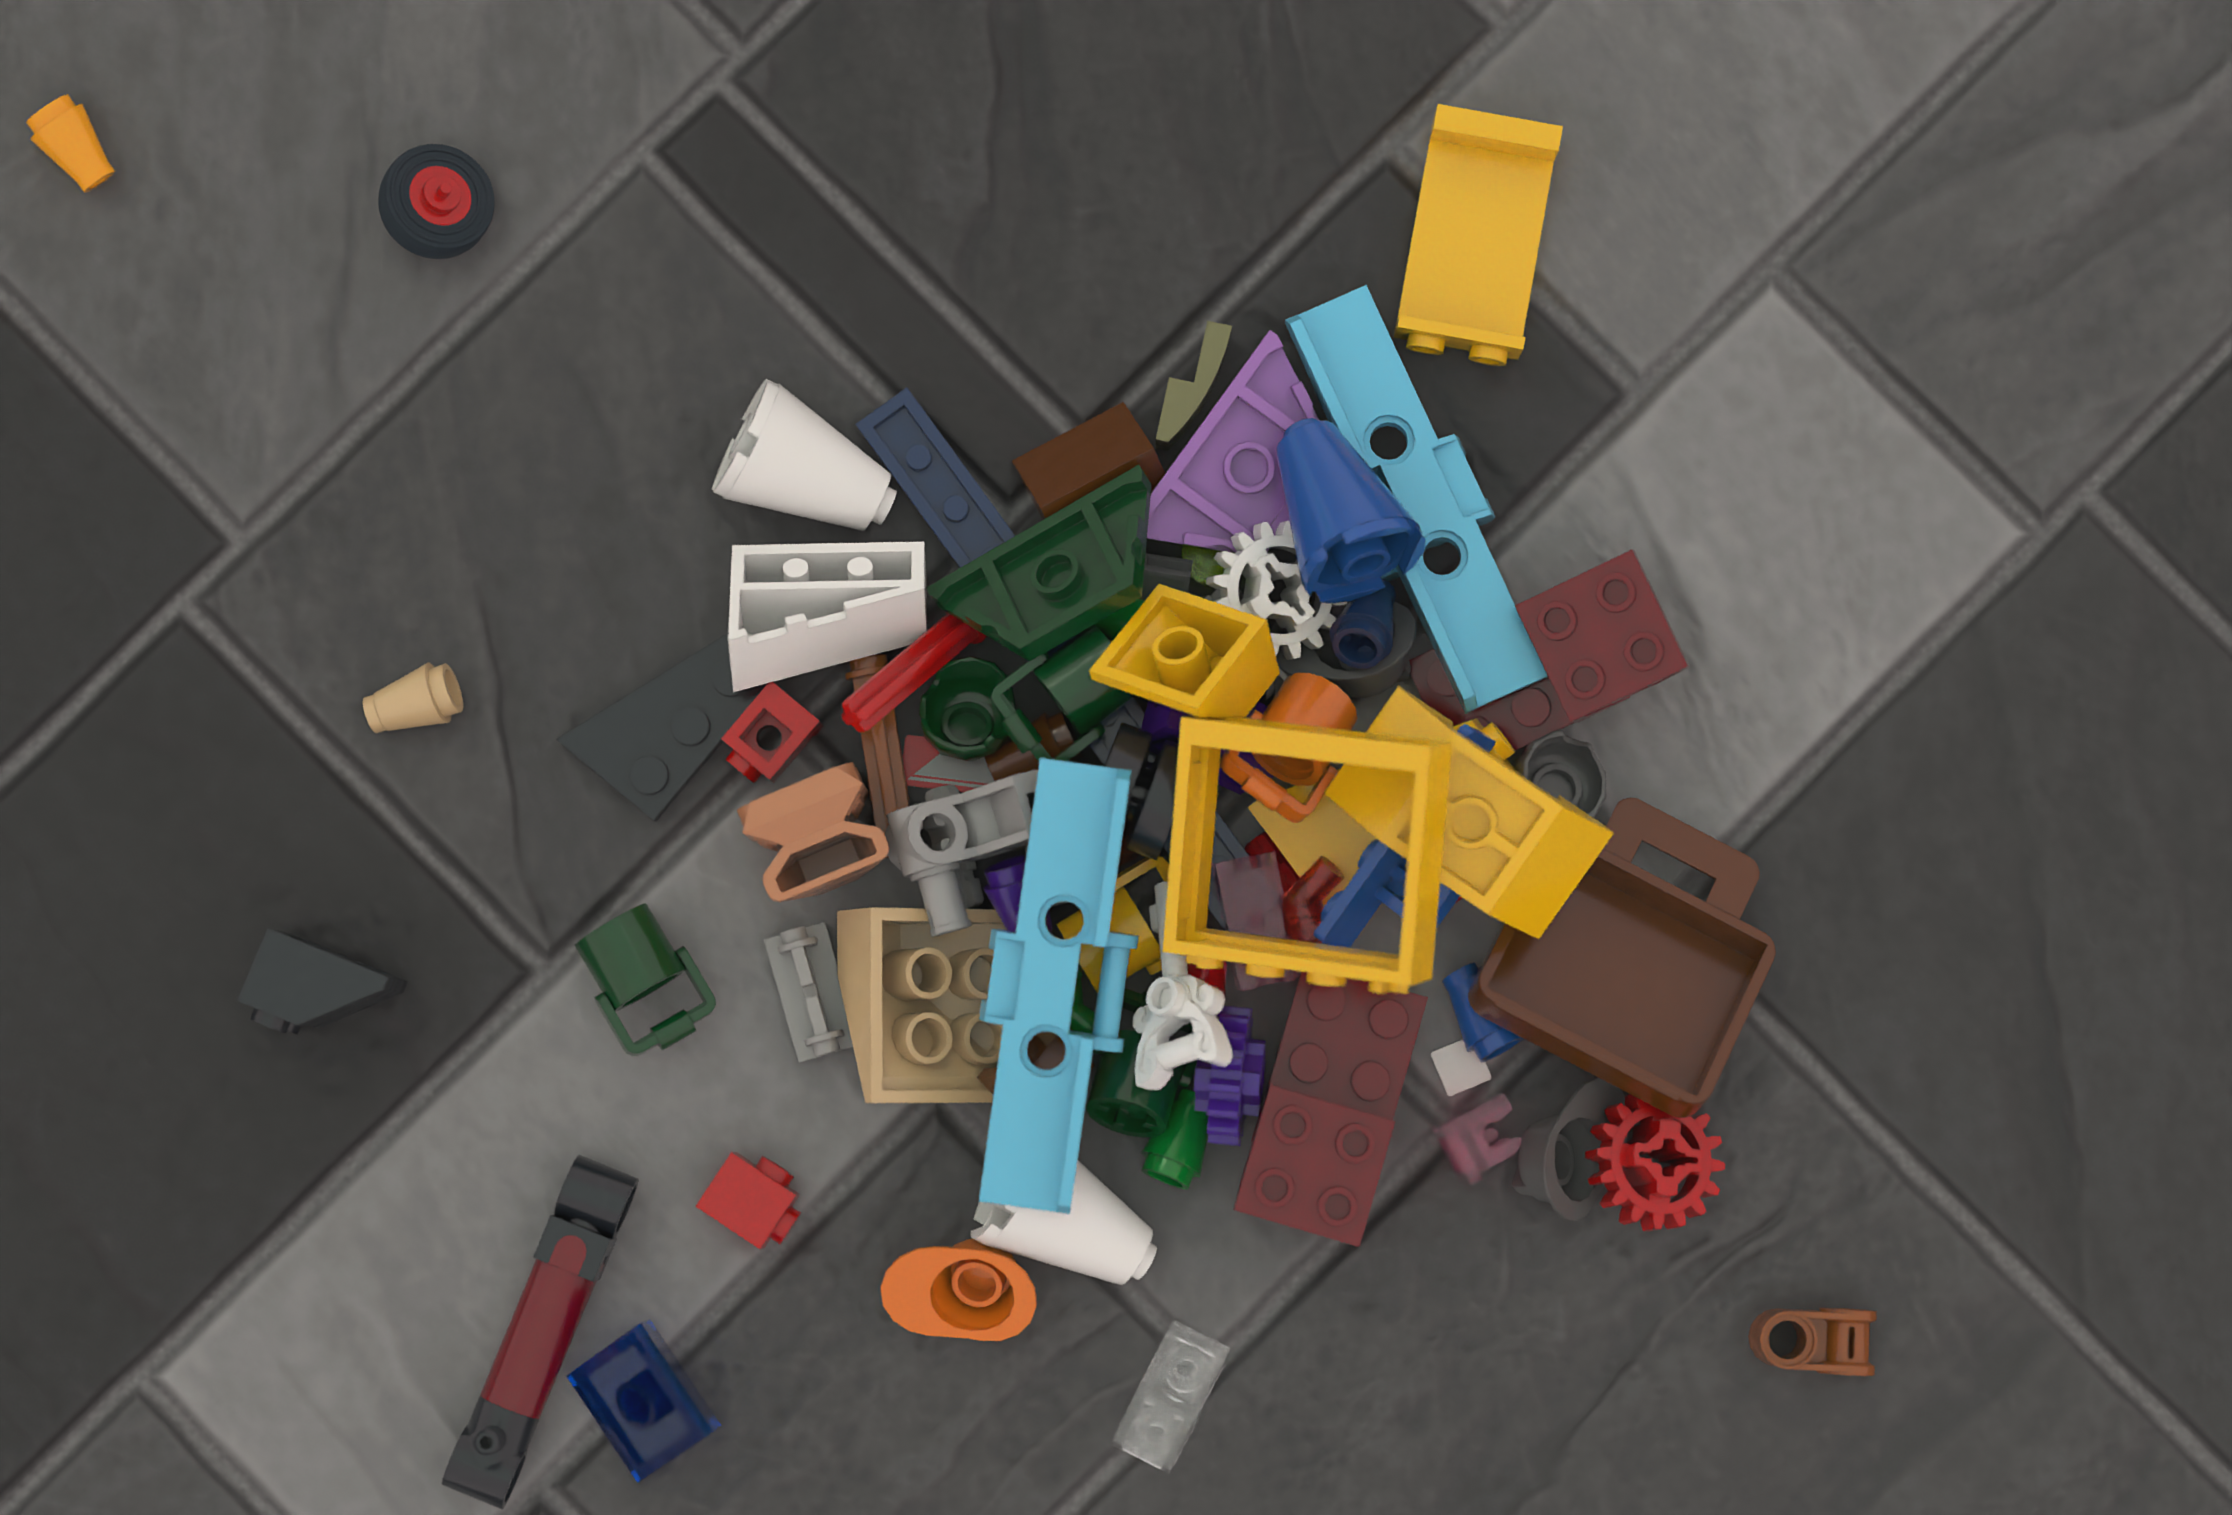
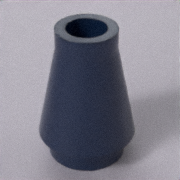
[1330,579,1396,669]

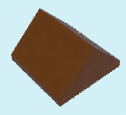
[1012,402,1165,520]

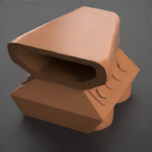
[737,762,890,902]

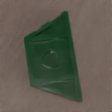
[926,465,1152,662]

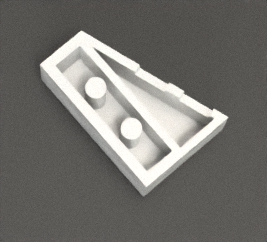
[728,541,927,692]

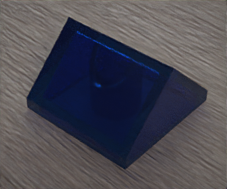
[566,1319,721,1483]

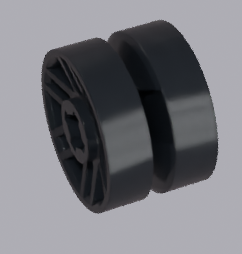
[1104,722,1179,861]

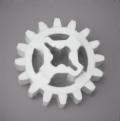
[1206,521,1348,660]

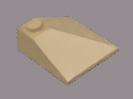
[837,907,1006,1103]

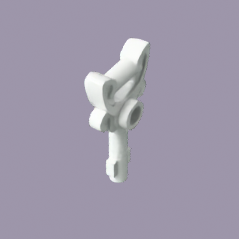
[1133,881,1233,1090]

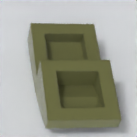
[1155,321,1232,451]

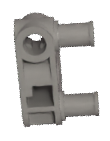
[885,769,1069,937]

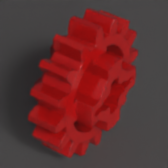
[1585,1094,1725,1232]

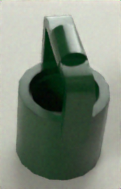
[990,624,1136,762]
[575,903,716,1056]
[1085,988,1198,1138]

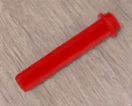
[841,612,988,732]

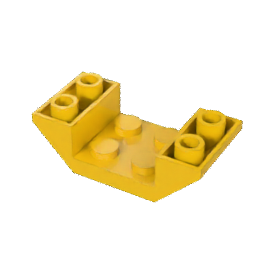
[1324,685,1614,939]

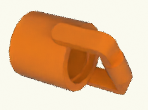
[1220,673,1357,823]

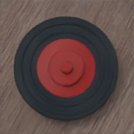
[378,144,495,259]

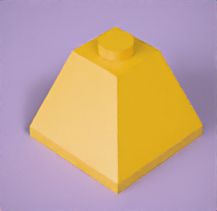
[1089,584,1280,717]

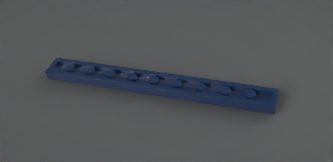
[855,387,1282,933]

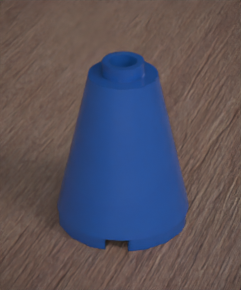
[1276,418,1426,604]

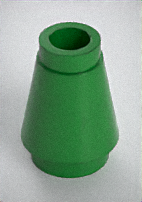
[1141,1089,1209,1190]

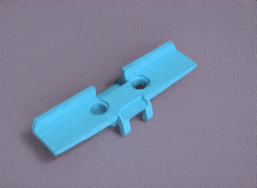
[1285,285,1548,714]
[979,758,1139,1214]

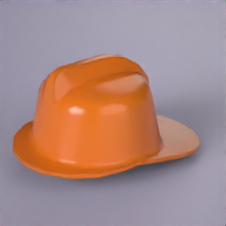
[880,1239,1037,1341]

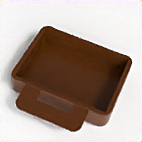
[1468,797,1776,1118]

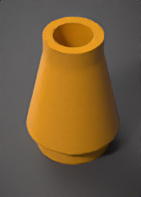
[26,94,115,193]

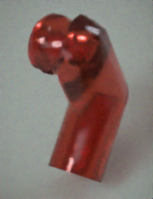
[1281,856,1344,943]

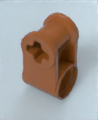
[1748,1307,1877,1376]

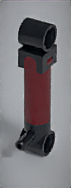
[442,1155,639,1509]

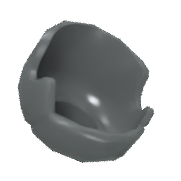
[1513,730,1607,818]

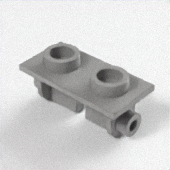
[764,922,853,1063]

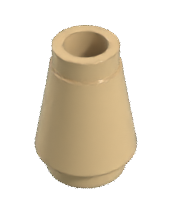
[363,662,463,734]

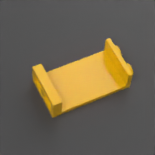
[1394,104,1563,366]

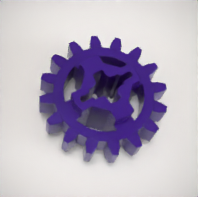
[1194,1005,1266,1146]

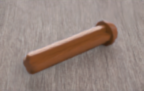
[845,654,910,859]

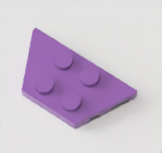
[1147,330,1320,553]

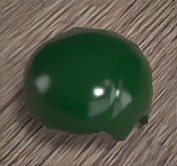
[919,656,1016,762]

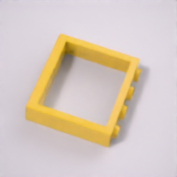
[1162,715,1452,994]

